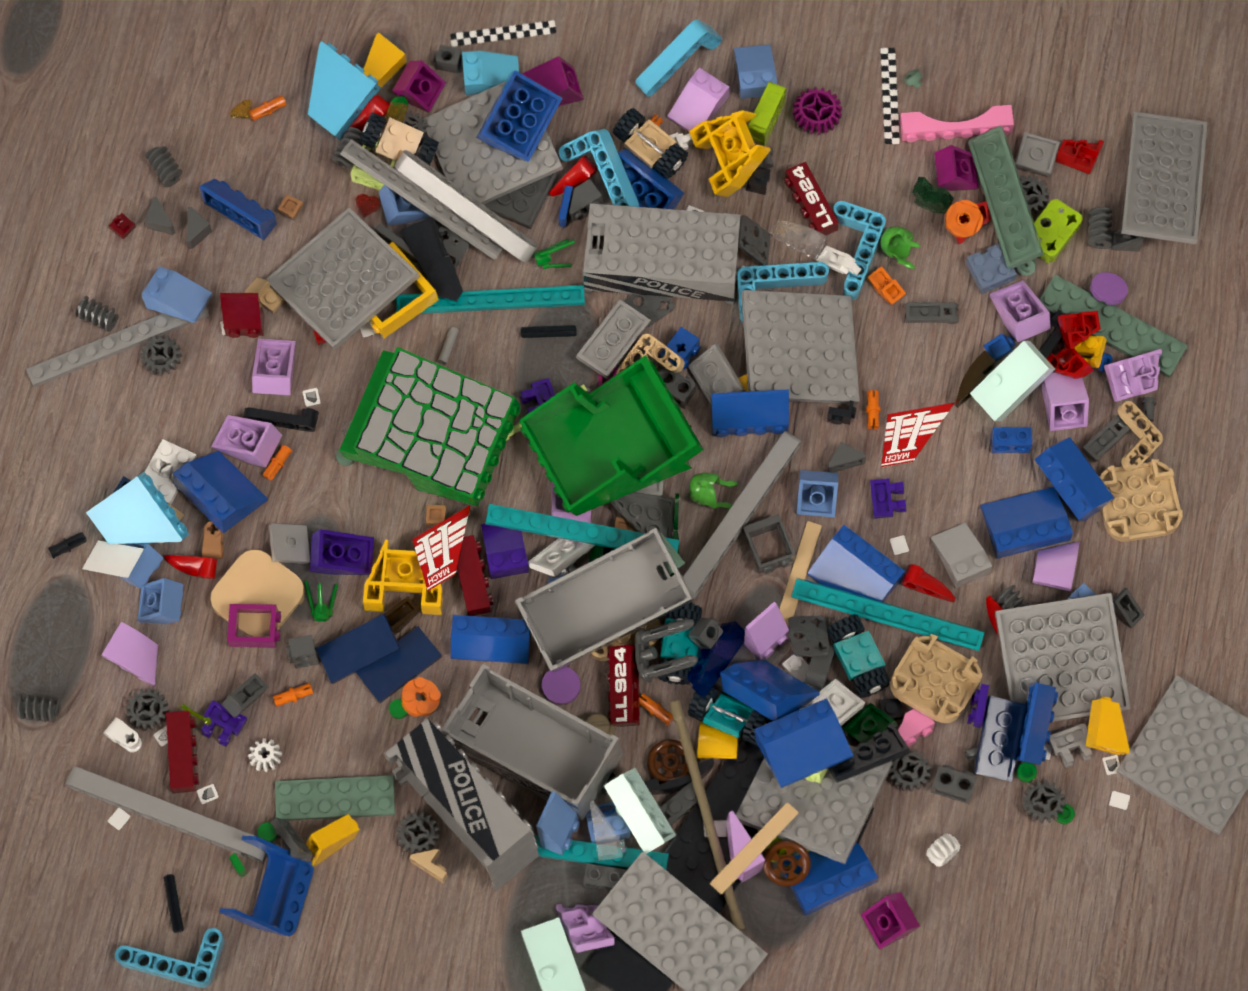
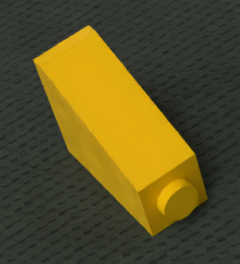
[363,32,407,88]
[1085,697,1130,755]
[306,814,360,867]

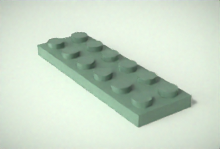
[275,775,395,821]

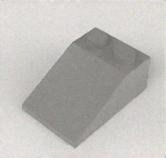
[930,523,992,589]

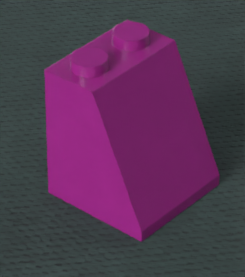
[522,56,584,106]

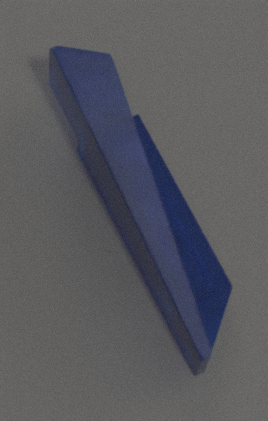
[687,621,745,697]

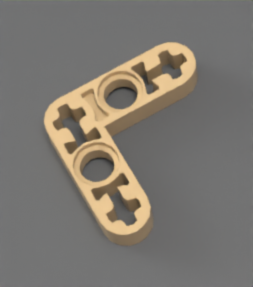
[617,334,684,374]
[1117,401,1163,471]

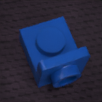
[983,334,1016,362]

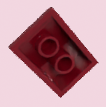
[220,293,265,338]

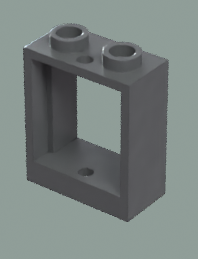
[742,514,796,574]

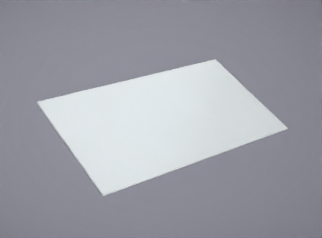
[82,540,144,578]

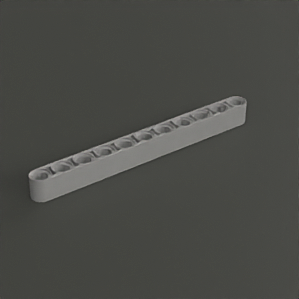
[683,431,802,599]
[65,766,266,862]

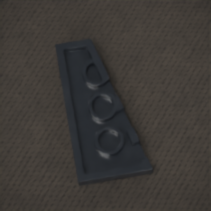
[829,723,910,783]

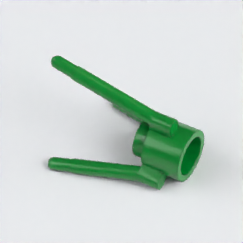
[534,239,575,269]
[304,580,338,622]

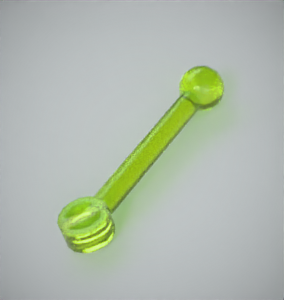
[181,704,212,725]

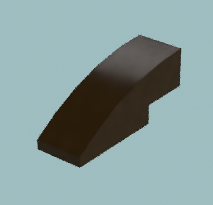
[955,350,995,408]
[384,596,420,635]

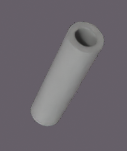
[438,327,459,365]

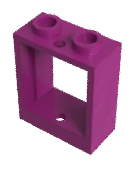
[227,604,281,648]

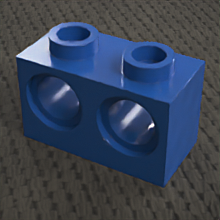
[991,427,1032,453]

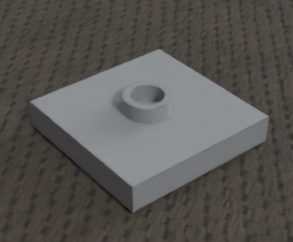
[1015,132,1060,177]
[269,523,310,564]

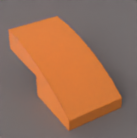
[866,266,906,305]

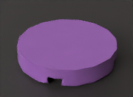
[1090,272,1128,305]
[542,667,581,705]

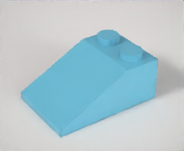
[462,51,519,95]

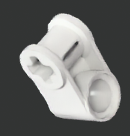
[104,717,142,752]

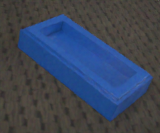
[558,185,573,228]

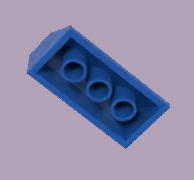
[602,149,684,210]
[199,179,277,240]
[1034,437,1115,521]
[451,615,531,664]
[1016,682,1058,765]

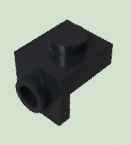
[827,400,857,425]

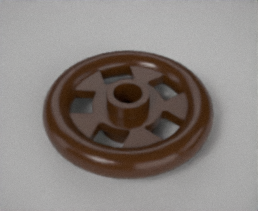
[647,739,690,784]
[763,840,811,887]

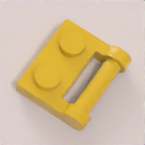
[1074,336,1107,368]

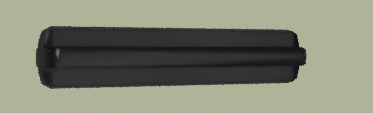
[521,325,577,338]
[163,874,184,933]

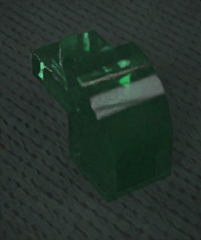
[912,177,954,214]

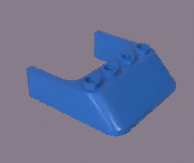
[219,836,314,936]

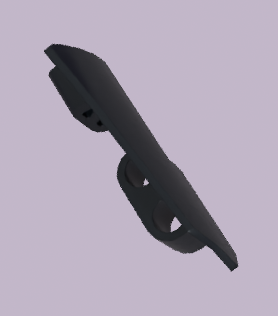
[401,218,463,302]

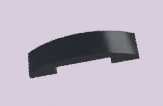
[644,758,714,795]

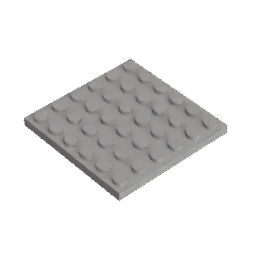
[424,82,563,205]
[266,208,420,350]
[741,290,860,404]
[995,593,1131,721]
[1116,675,1248,835]
[736,745,892,864]

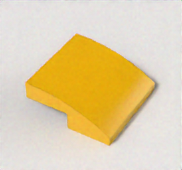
[697,721,739,759]

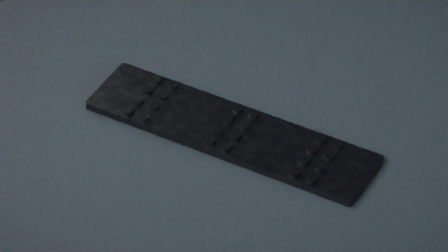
[585,721,772,991]

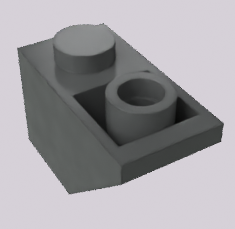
[569,179,603,222]

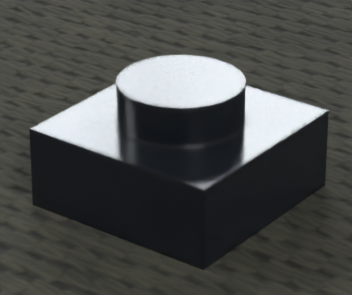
[880,699,902,720]

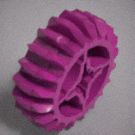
[792,86,842,135]

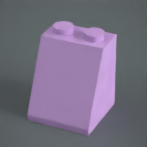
[1041,372,1089,431]

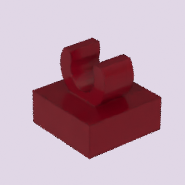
[109,213,136,239]

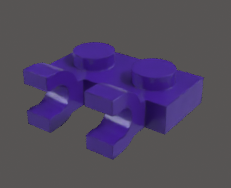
[520,378,555,414]
[870,478,906,519]
[967,684,989,728]
[201,700,247,747]

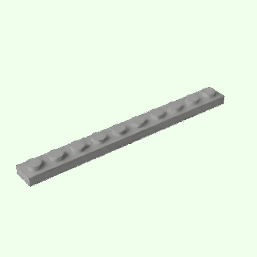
[340,139,504,260]
[26,307,209,388]

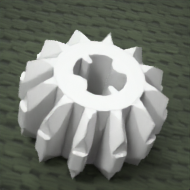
[248,738,282,772]
[926,833,961,867]

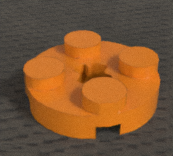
[945,200,983,238]
[401,677,441,717]

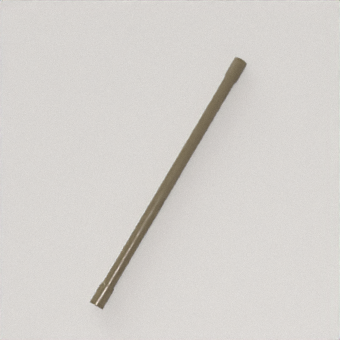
[669,700,745,931]

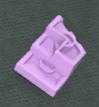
[1104,349,1162,402]
[1032,542,1080,591]
[102,622,158,687]
[556,904,614,952]

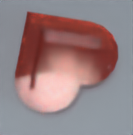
[356,194,380,217]

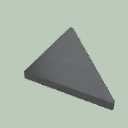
[484,170,561,229]
[610,492,675,539]

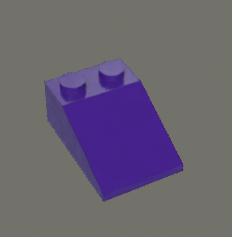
[481,524,529,579]
[310,529,374,575]

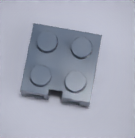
[965,243,1017,294]

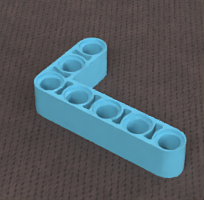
[635,19,722,97]
[559,129,639,207]
[833,201,886,300]
[737,262,829,323]
[115,928,224,988]

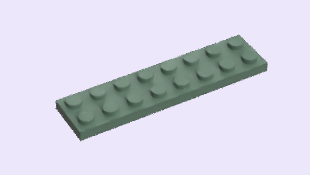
[968,126,1044,270]
[1040,275,1188,378]

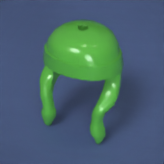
[880,226,921,269]
[689,472,738,510]

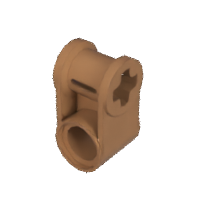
[202,521,224,559]

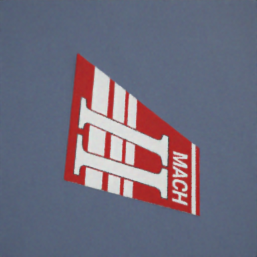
[881,403,955,467]
[412,505,471,591]

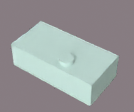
[970,341,1055,421]
[604,768,676,854]
[521,918,586,991]

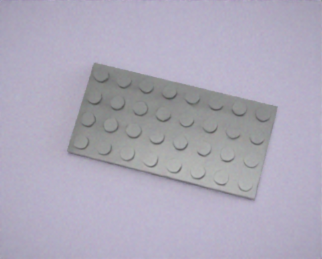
[1121,112,1207,244]
[592,851,768,991]

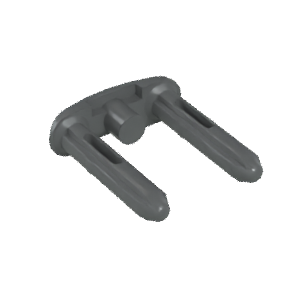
[635,618,698,682]

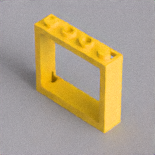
[370,242,439,339]

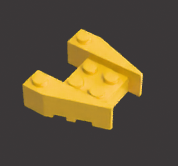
[689,110,771,197]
[363,539,443,615]

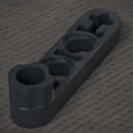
[1039,309,1065,358]
[243,407,319,432]

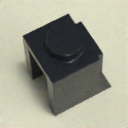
[746,166,771,195]

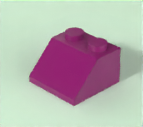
[392,60,446,112]
[934,145,979,191]
[861,892,920,949]

